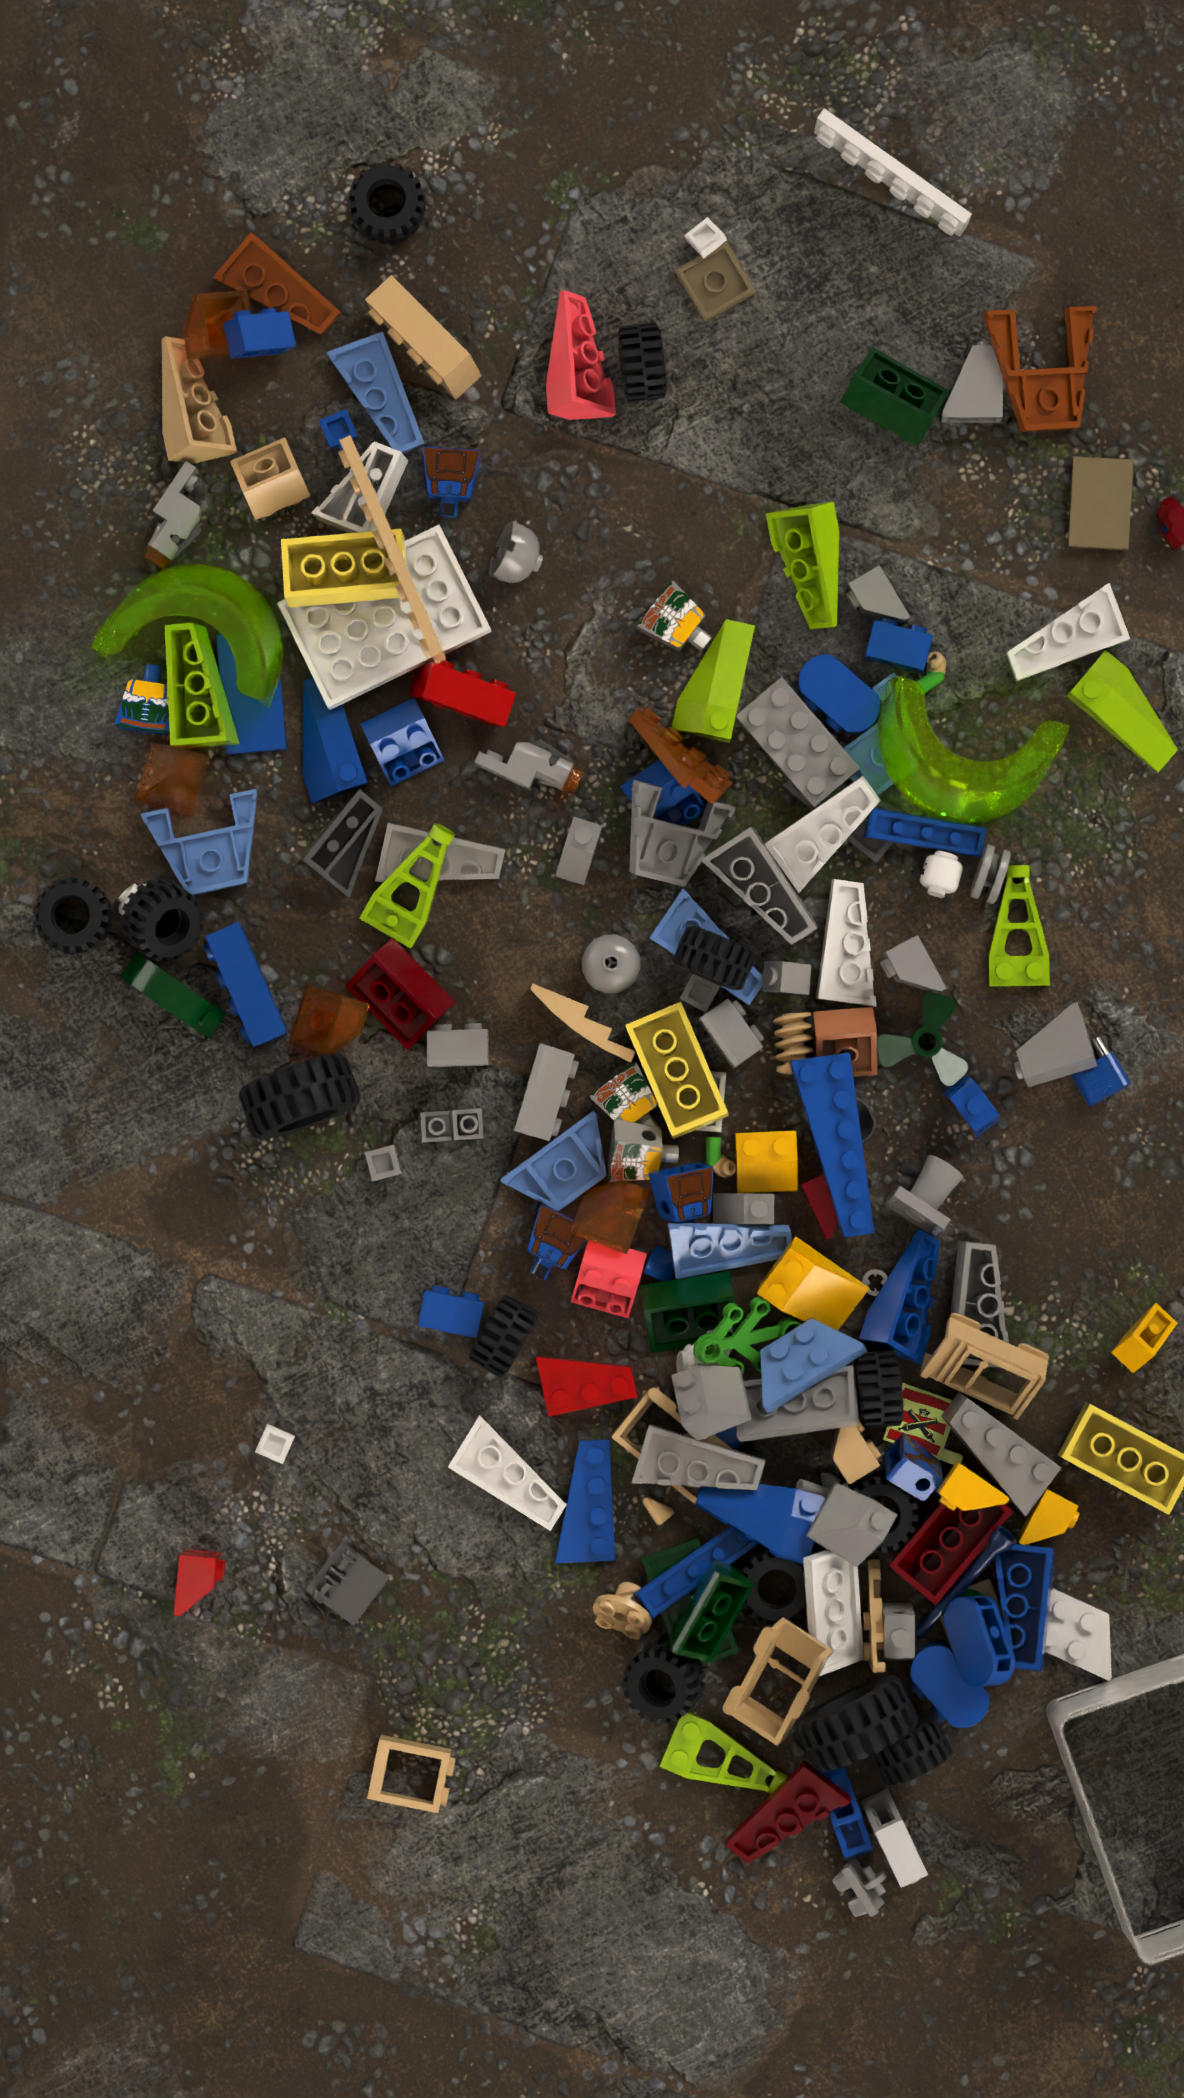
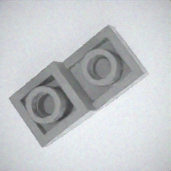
[418,1108,483,1143]

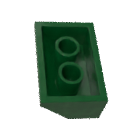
[840,347,950,446]
[640,1271,738,1353]
[669,1561,755,1662]

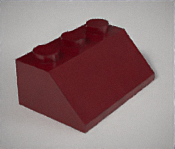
[345,938,456,1050]

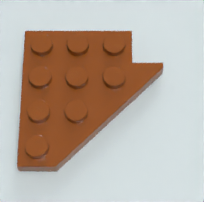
[628,707,733,804]

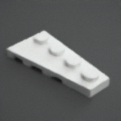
[448,1415,567,1531]

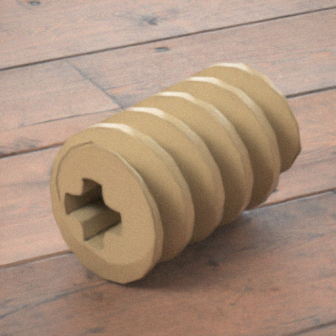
[773,1012,813,1075]

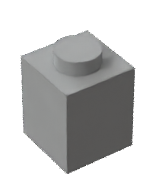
[762,961,811,995]

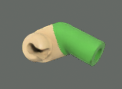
[913,651,946,696]
[706,1137,736,1178]

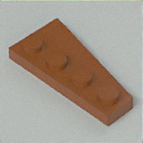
[212,232,342,335]

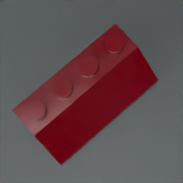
[889,1503,1014,1605]

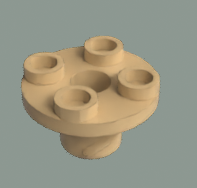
[593,1582,652,1640]

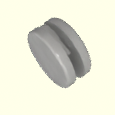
[970,844,1011,904]

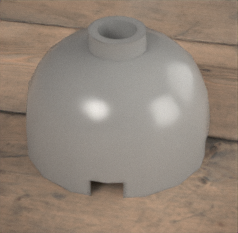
[489,521,543,583]
[581,934,641,994]

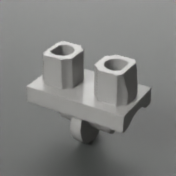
[833,1858,887,1917]

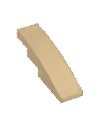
[531,984,636,1063]

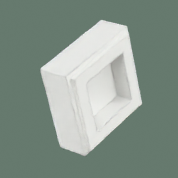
[684,217,727,258]
[255,1424,295,1464]

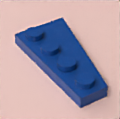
[555,1439,615,1563]

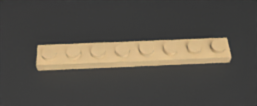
[338,435,446,664]

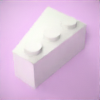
[312,441,408,533]

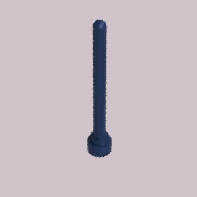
[915,1526,1017,1639]

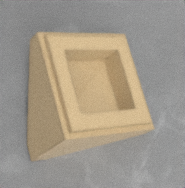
[642,1495,675,1525]

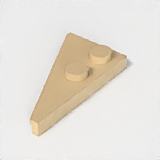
[863,1559,885,1672]

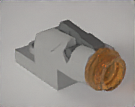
[143,461,202,569]
[474,739,584,793]

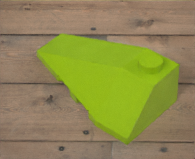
[766,501,839,629]
[672,619,755,743]
[1066,650,1178,773]

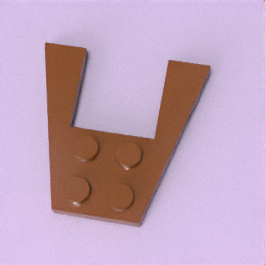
[983,306,1097,432]

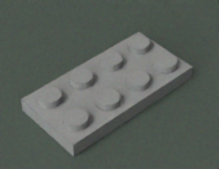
[736,677,860,808]
[737,1365,859,1442]

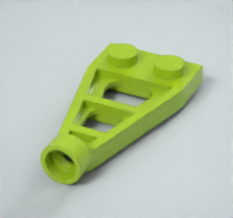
[359,823,455,949]
[988,865,1050,987]
[660,1712,787,1794]

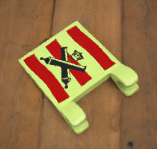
[883,1383,963,1465]

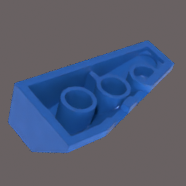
[303,678,369,804]
[859,1230,940,1364]
[696,1484,826,1565]

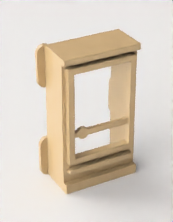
[920,1313,1049,1420]
[611,1388,732,1505]
[723,1617,834,1746]

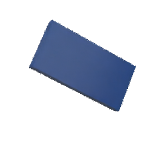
[216,629,287,755]

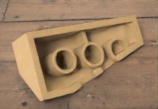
[162,336,237,464]

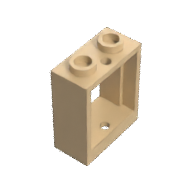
[367,1735,456,1813]

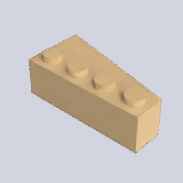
[365,275,482,400]

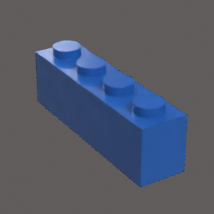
[203,922,289,1048]

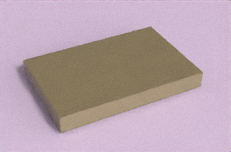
[1067,456,1133,551]

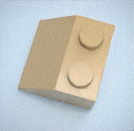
[230,437,310,520]

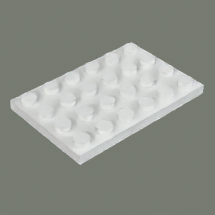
[277,525,492,710]

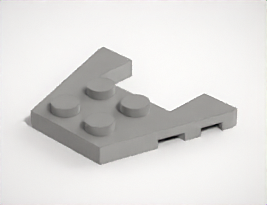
[629,779,736,887]

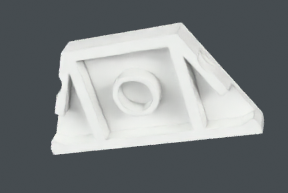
[1045,1588,1112,1681]

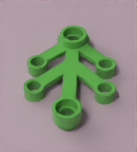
[693,1296,801,1374]

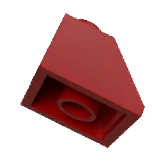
[174,1549,226,1616]

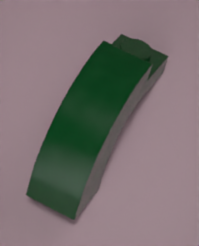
[120,952,226,1038]

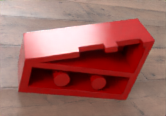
[407,660,516,727]
[536,1355,637,1417]

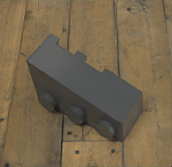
[300,789,383,898]

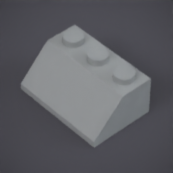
[514,1043,579,1141]

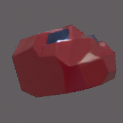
[1157,497,1184,552]

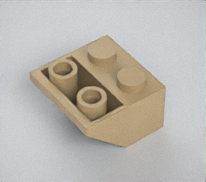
[830,1419,881,1485]

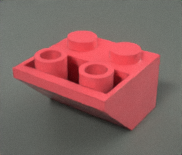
[571,1237,647,1318]

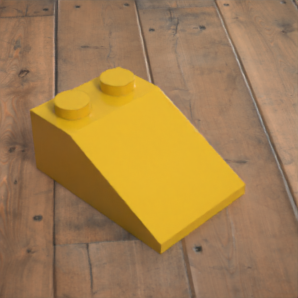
[757,1236,869,1331]

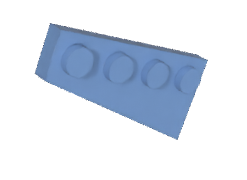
[326,331,425,453]

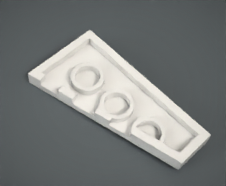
[1006,583,1130,682]
[764,776,880,893]
[816,879,877,1007]

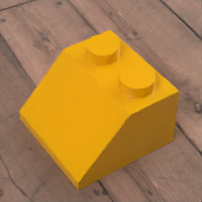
[735,1131,798,1193]

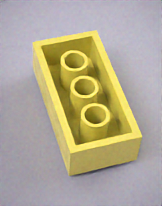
[281,529,407,608]
[625,1002,729,1139]
[1058,1402,1184,1515]

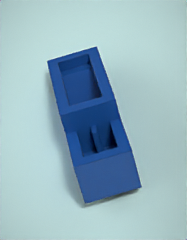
[816,1766,874,1861]

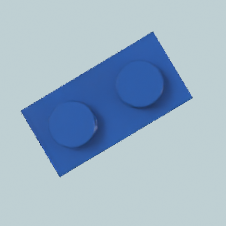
[223,308,296,359]
[864,618,933,674]
[418,1285,485,1338]

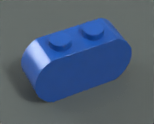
[797,655,880,735]
[943,1596,1015,1687]
[908,1642,989,1728]

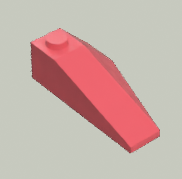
[546,290,616,420]

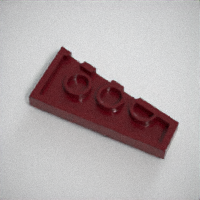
[725,1760,851,1863]

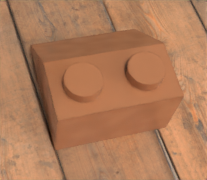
[813,1007,878,1077]

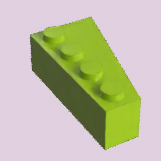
[165,623,240,749]

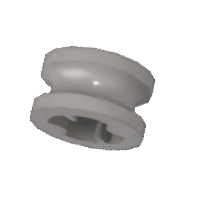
[861,1269,888,1296]

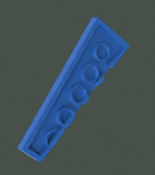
[789,1053,874,1237]

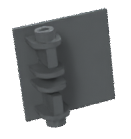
[306,1541,390,1626]

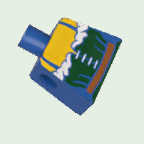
[114,664,170,736]

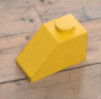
[1111,1303,1177,1373]
[936,1461,1010,1511]
[1016,1488,1080,1545]

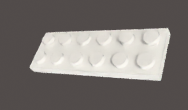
[814,108,972,237]

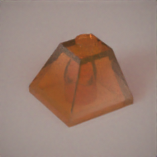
[183,290,251,360]
[135,742,209,816]
[289,985,370,1055]
[570,1180,650,1254]

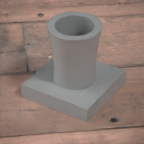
[883,1155,964,1237]

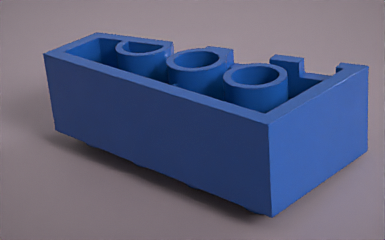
[995,1544,1055,1672]

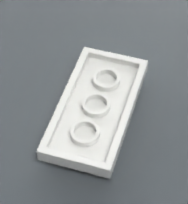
[803,1549,864,1676]

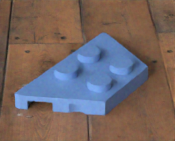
[500,1111,607,1211]
[760,1318,867,1414]

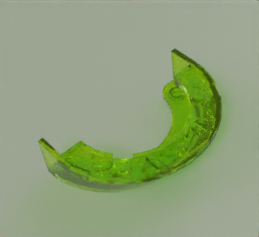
[91,564,283,708]
[877,676,1070,823]

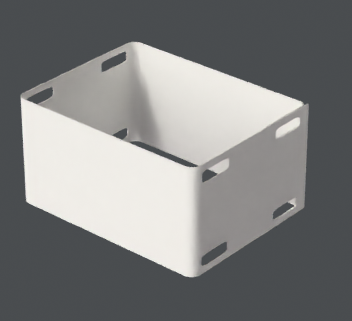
[1046,1654,1184,1963]

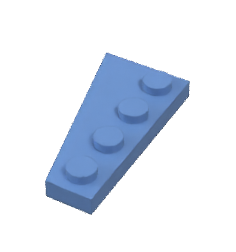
[649,888,763,1005]
[667,1223,792,1279]

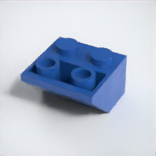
[360,698,444,786]
[620,759,706,825]

